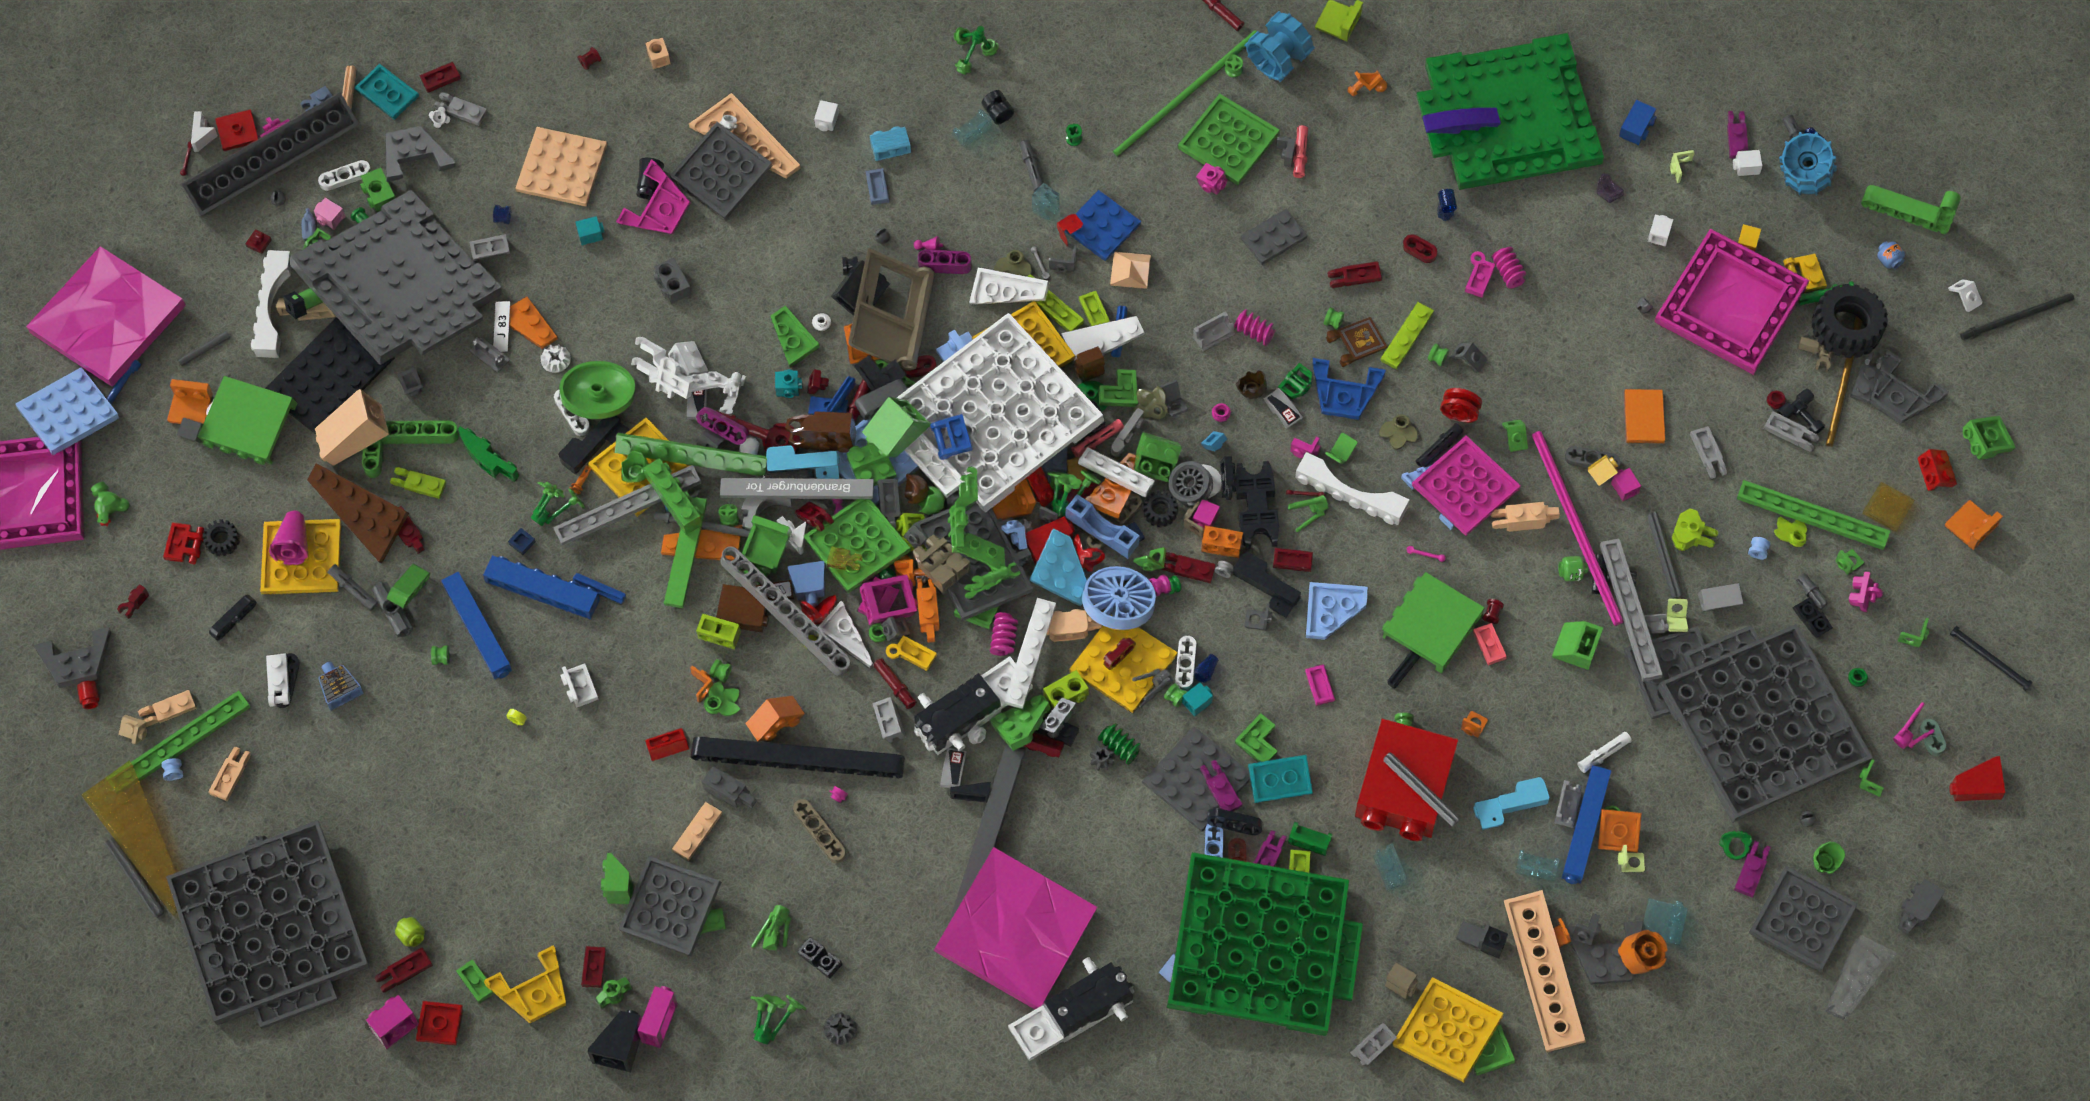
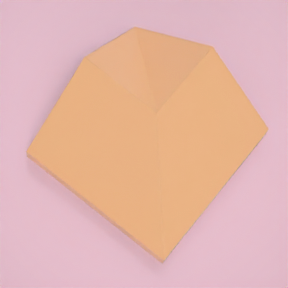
[1110,252,1151,289]

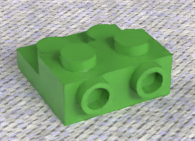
[1963,415,2016,460]
[846,442,897,486]

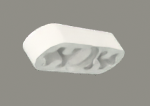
[318,160,371,191]
[554,390,590,436]
[1175,636,1196,690]

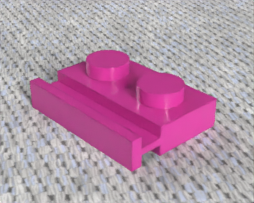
[857,577,899,624]

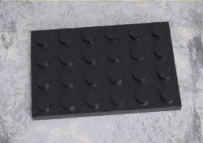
[265,317,395,434]

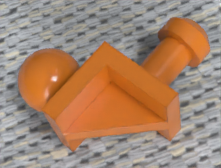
[1347,71,1387,96]
[894,555,928,586]

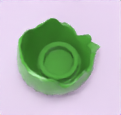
[621,451,649,483]
[918,486,945,515]
[1813,841,1845,874]

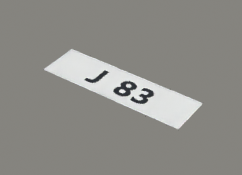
[493,301,510,352]

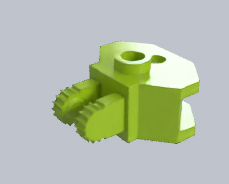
[1672,508,1718,551]

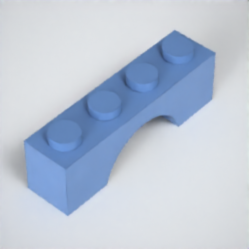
[1066,494,1140,559]

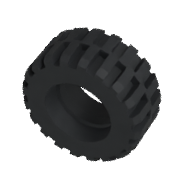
[1811,284,1888,358]

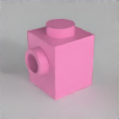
[314,198,345,230]

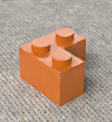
[746,696,805,742]

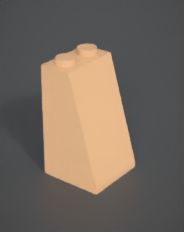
[315,389,389,466]

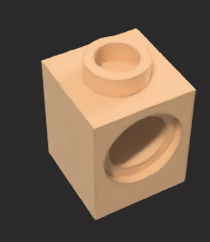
[645,38,671,69]

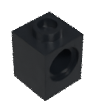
[1481,926,1508,958]

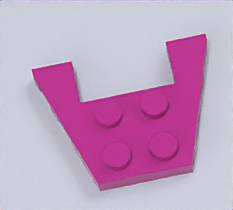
[616,159,691,234]

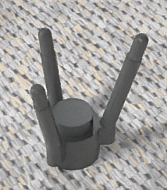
[1132,668,1173,708]

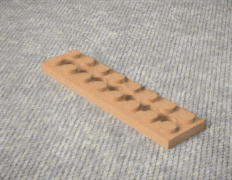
[1504,890,1586,1053]

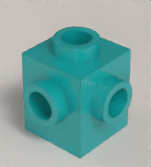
[775,369,802,398]

